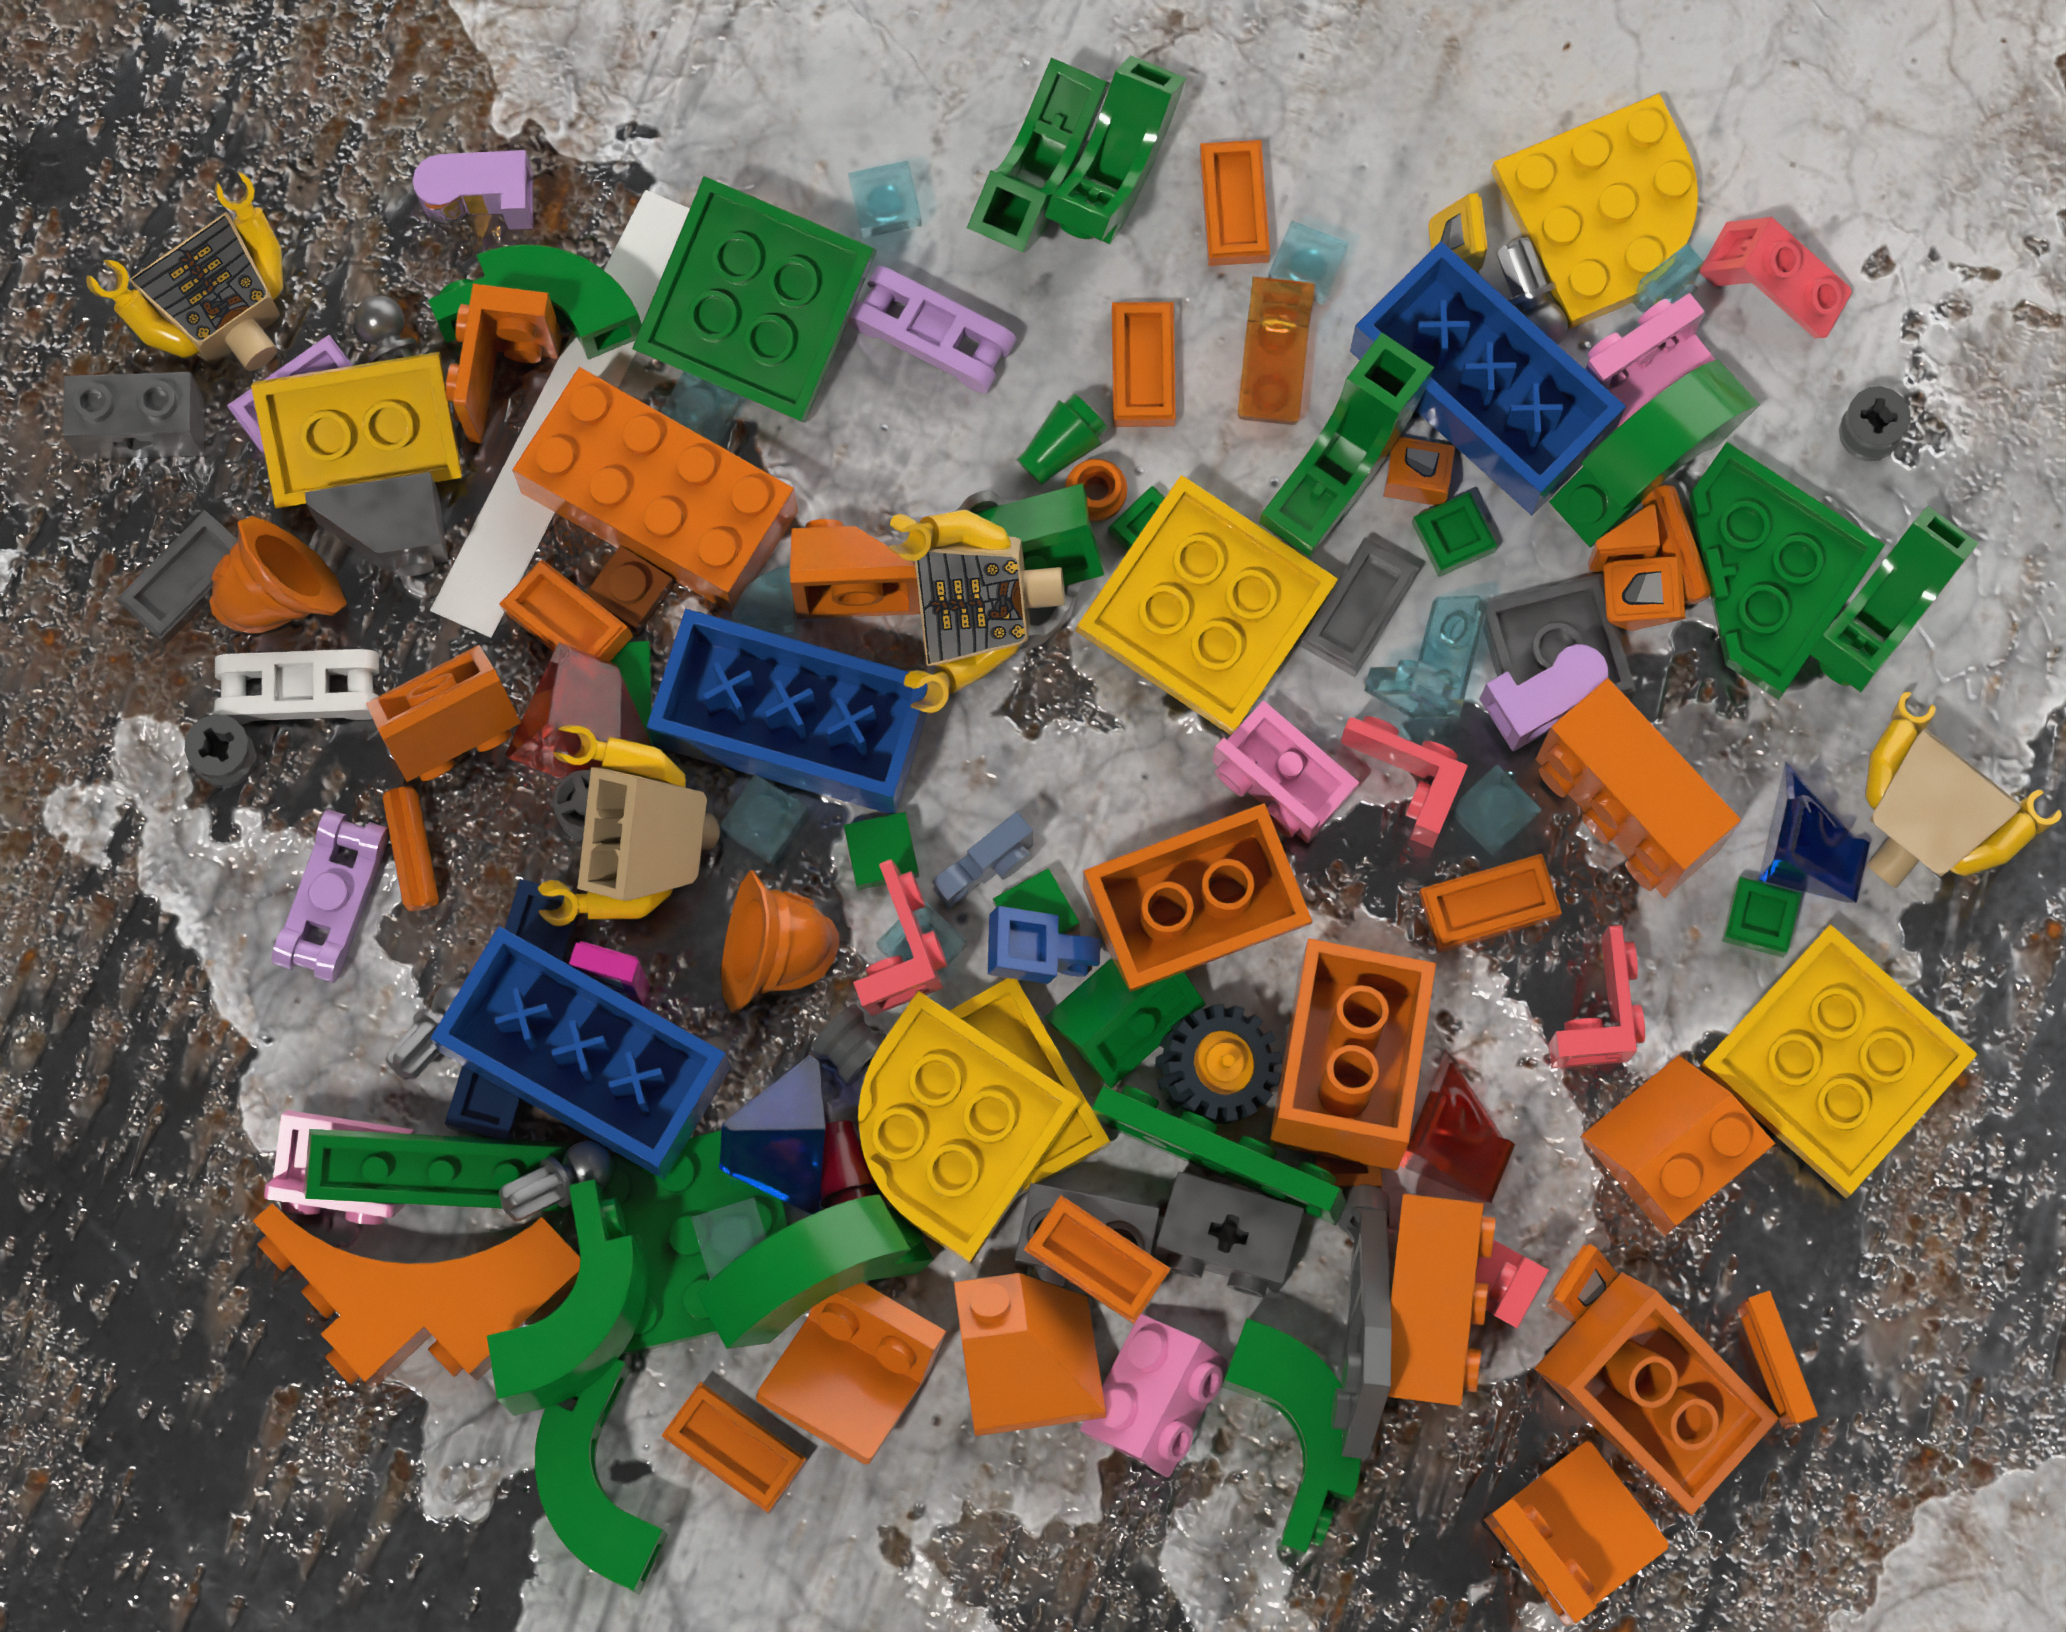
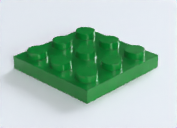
[632,176,877,423]
[602,1121,807,1357]

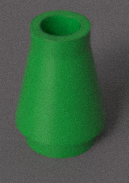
[1016,393,1109,486]

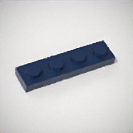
[444,879,580,1139]

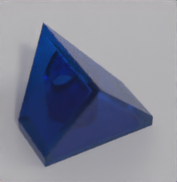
[1758,761,1870,903]
[719,1055,825,1214]

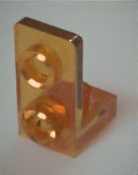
[1237,276,1315,425]

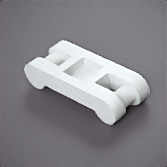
[214,649,379,724]

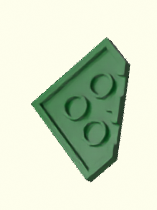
[1689,441,1885,700]

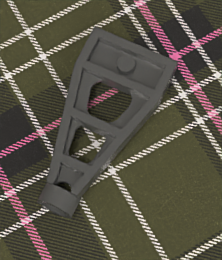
[1331,1185,1392,1459]

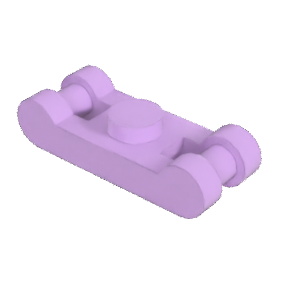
[848,266,1017,393]
[271,809,389,983]

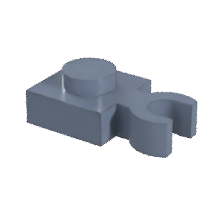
[932,811,1033,909]

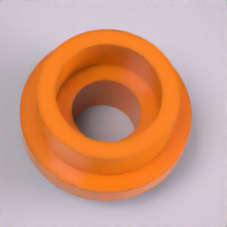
[1065,459,1127,521]

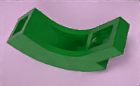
[1045,55,1187,244]
[1259,332,1434,557]
[1549,359,1760,548]
[1808,506,1979,692]
[487,1179,648,1416]
[696,1195,935,1349]
[1222,1318,1361,1557]
[535,1359,668,1595]

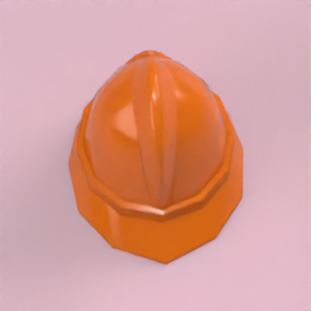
[209,516,347,634]
[721,870,839,1014]

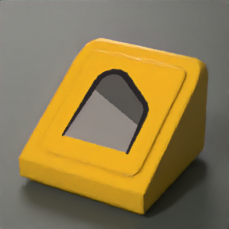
[1428,193,1488,274]

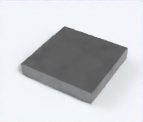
[1477,574,1636,698]

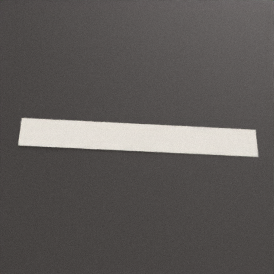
[430,190,690,638]

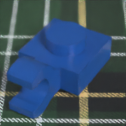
[987,906,1100,984]

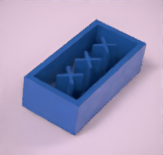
[1350,241,1626,516]
[647,608,928,815]
[430,926,731,1180]

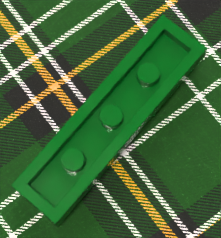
[1092,1086,1347,1226]
[303,1129,573,1212]

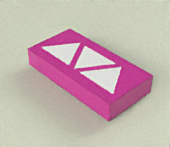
[569,941,650,1007]

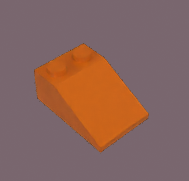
[1534,1272,1779,1516]

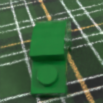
[966,57,1110,253]
[428,245,642,360]

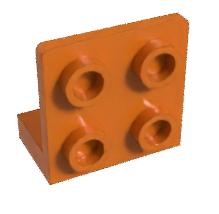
[446,284,562,443]
[756,1282,946,1465]
[1483,1441,1669,1627]

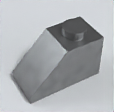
[305,472,449,576]

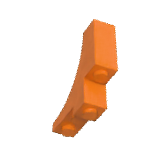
[253,1203,580,1389]

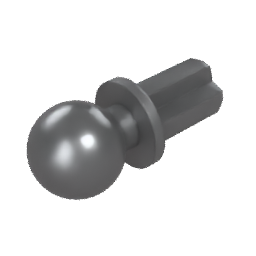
[1496,237,1568,345]
[354,295,417,363]
[386,981,464,1080]
[499,1141,614,1221]

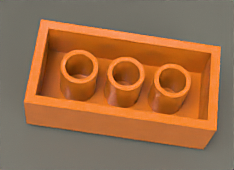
[512,367,798,614]

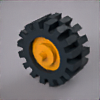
[1155,1004,1282,1125]

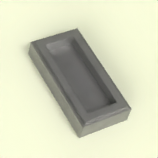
[116,510,238,645]
[1300,537,1419,678]

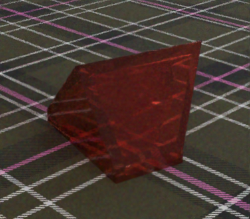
[505,642,652,779]
[1399,1049,1516,1203]

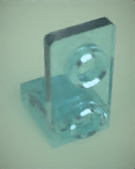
[1364,595,1488,719]

